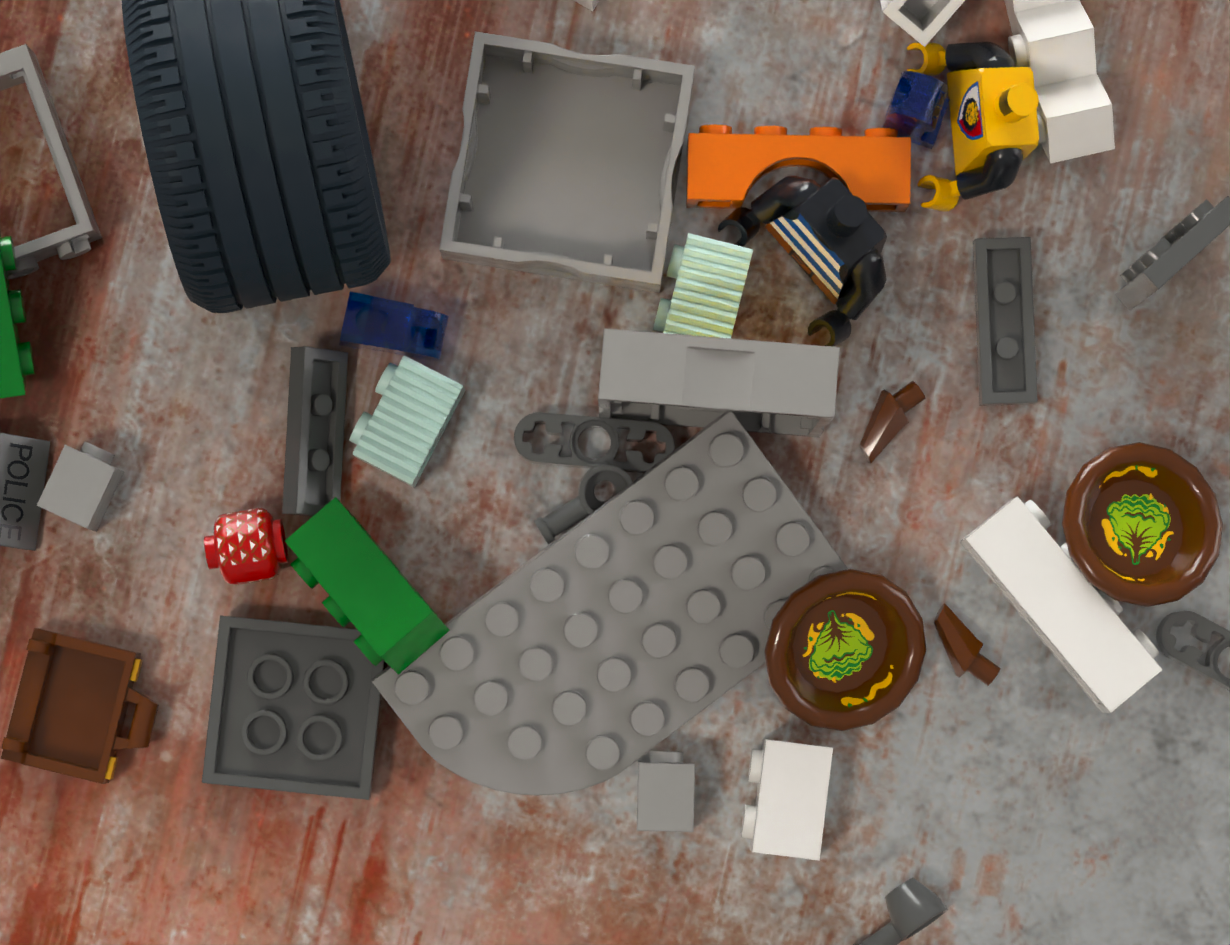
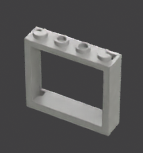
[0,44,102,279]

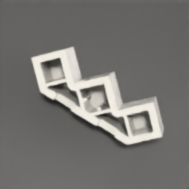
[1004,0,1115,164]

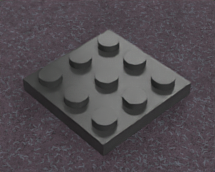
[202,615,385,800]

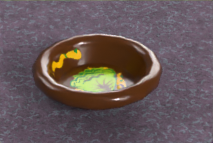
[1062,442,1223,607]
[764,569,926,731]

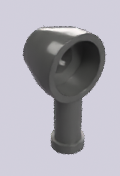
[534,464,633,544]
[853,878,948,945]

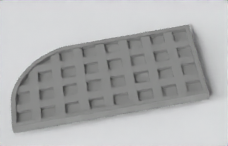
[371,410,848,796]

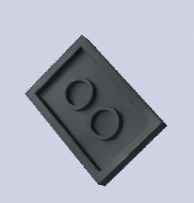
[1115,196,1230,310]

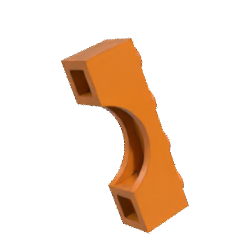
[686,124,911,212]

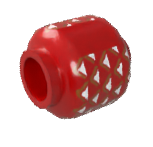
[204,508,289,585]

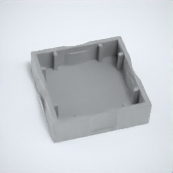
[439,31,695,293]
[598,328,840,437]

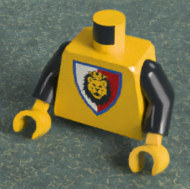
[907,42,1039,212]

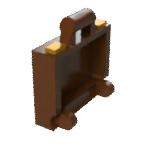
[1,628,159,784]

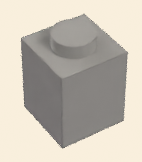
[36,441,124,532]
[637,751,695,832]

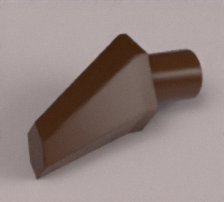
[860,381,926,464]
[934,603,1001,686]

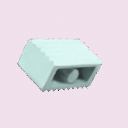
[653,233,753,338]
[349,355,465,488]

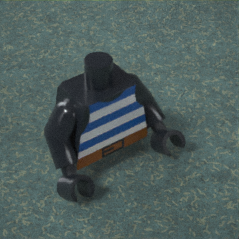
[718,175,887,347]

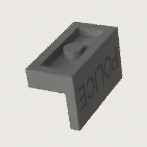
[0,433,50,551]

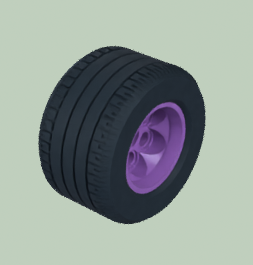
[122,0,391,313]

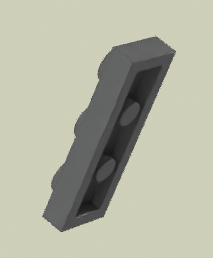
[973,237,1038,406]
[282,346,348,517]

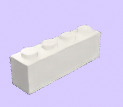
[960,496,1162,713]

